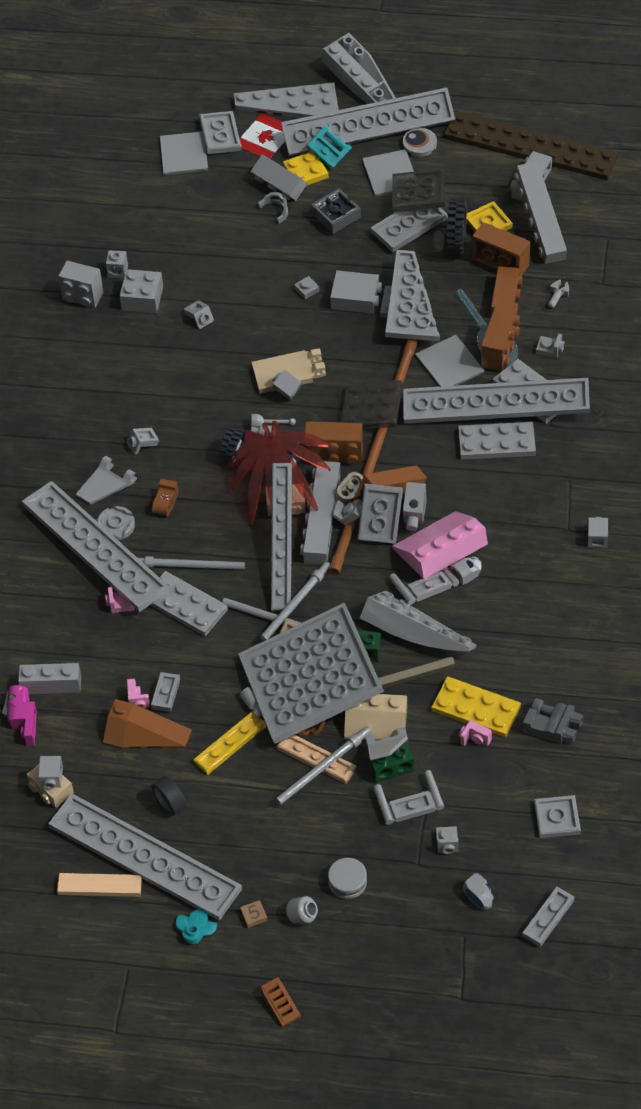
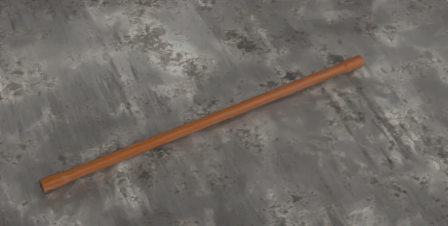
[329,339,418,575]

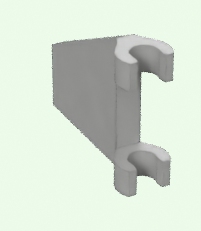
[76,456,137,505]
[366,727,408,760]

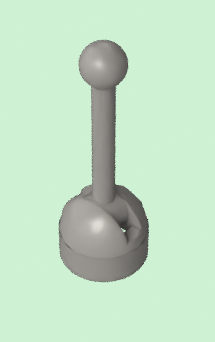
[251,414,296,429]

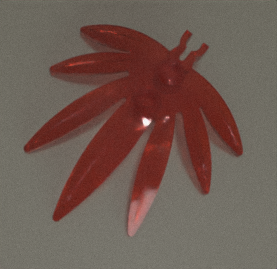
[228,420,331,525]

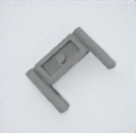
[389,567,459,604]
[373,770,444,824]

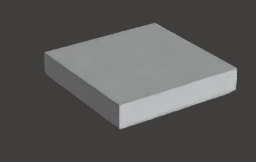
[534,795,581,838]

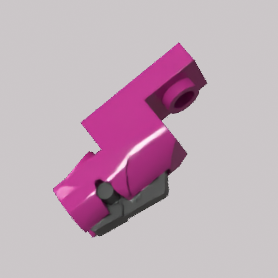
[2,685,37,746]

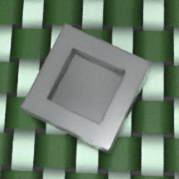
[294,276,319,299]

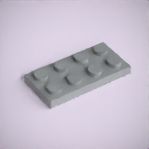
[371,194,448,252]
[493,359,556,424]
[459,422,536,460]
[150,571,228,636]

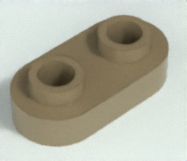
[335,472,363,503]

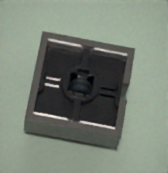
[311,188,361,234]

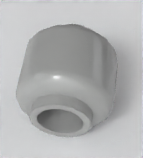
[286,896,318,925]

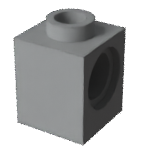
[106,250,128,279]
[272,369,302,400]
[588,517,608,548]
[39,756,63,789]

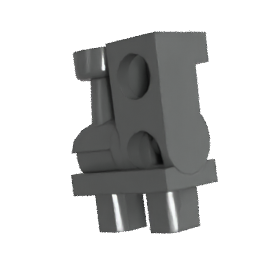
[523,698,583,745]

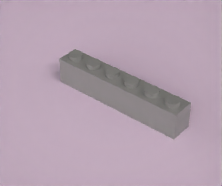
[514,161,567,264]
[300,461,341,565]

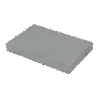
[199,111,241,154]
[358,484,403,544]

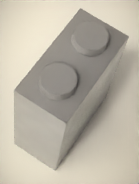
[330,270,382,314]

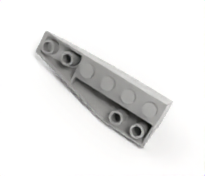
[322,33,395,104]
[360,591,476,651]

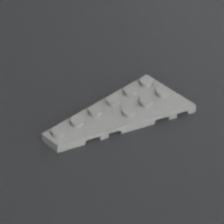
[234,83,338,118]
[385,250,440,341]

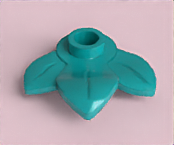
[176,909,217,944]

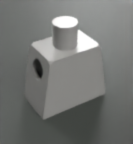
[403,482,427,531]

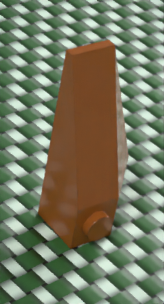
[103,699,192,749]

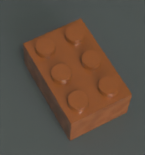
[472,222,530,276]
[481,303,520,372]
[304,422,363,464]

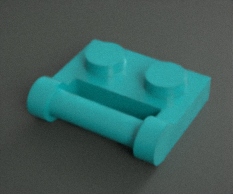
[306,125,352,169]

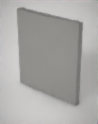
[160,132,208,175]
[363,149,419,197]
[415,335,484,387]

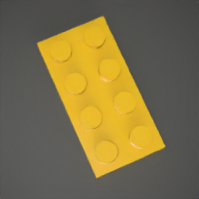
[432,676,521,738]

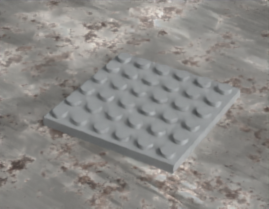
[239,603,384,744]

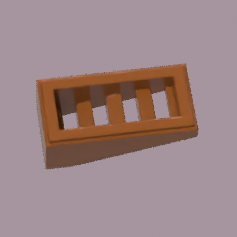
[260,977,301,1027]

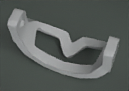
[258,192,288,224]

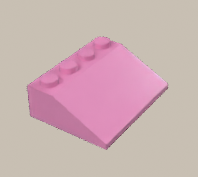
[392,511,488,579]

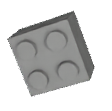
[59,261,103,308]
[120,269,163,313]

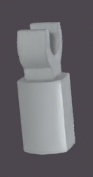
[240,687,264,719]

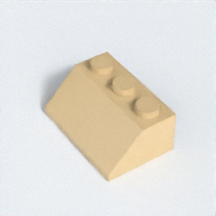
[344,694,407,741]

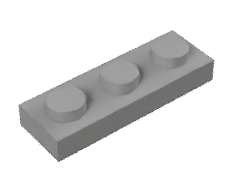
[522,887,574,947]

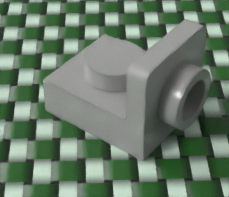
[184,300,214,329]
[536,334,565,359]
[127,428,159,454]
[332,499,362,525]
[436,826,458,854]

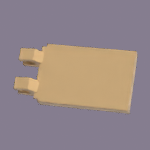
[252,348,326,394]

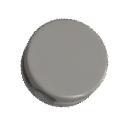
[328,858,367,899]

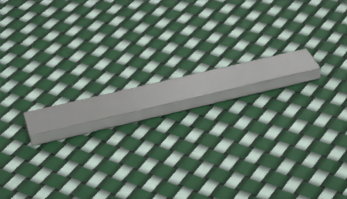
[271,463,292,612]

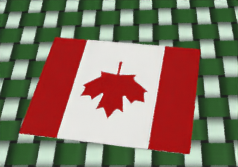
[240,113,285,159]

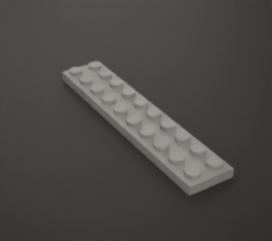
[281,88,455,156]
[403,378,590,424]
[22,481,170,612]
[48,794,242,921]

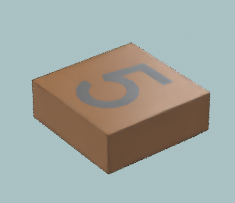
[240,900,267,928]

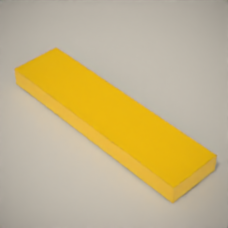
[194,711,266,775]

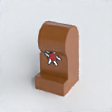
[152,479,179,516]

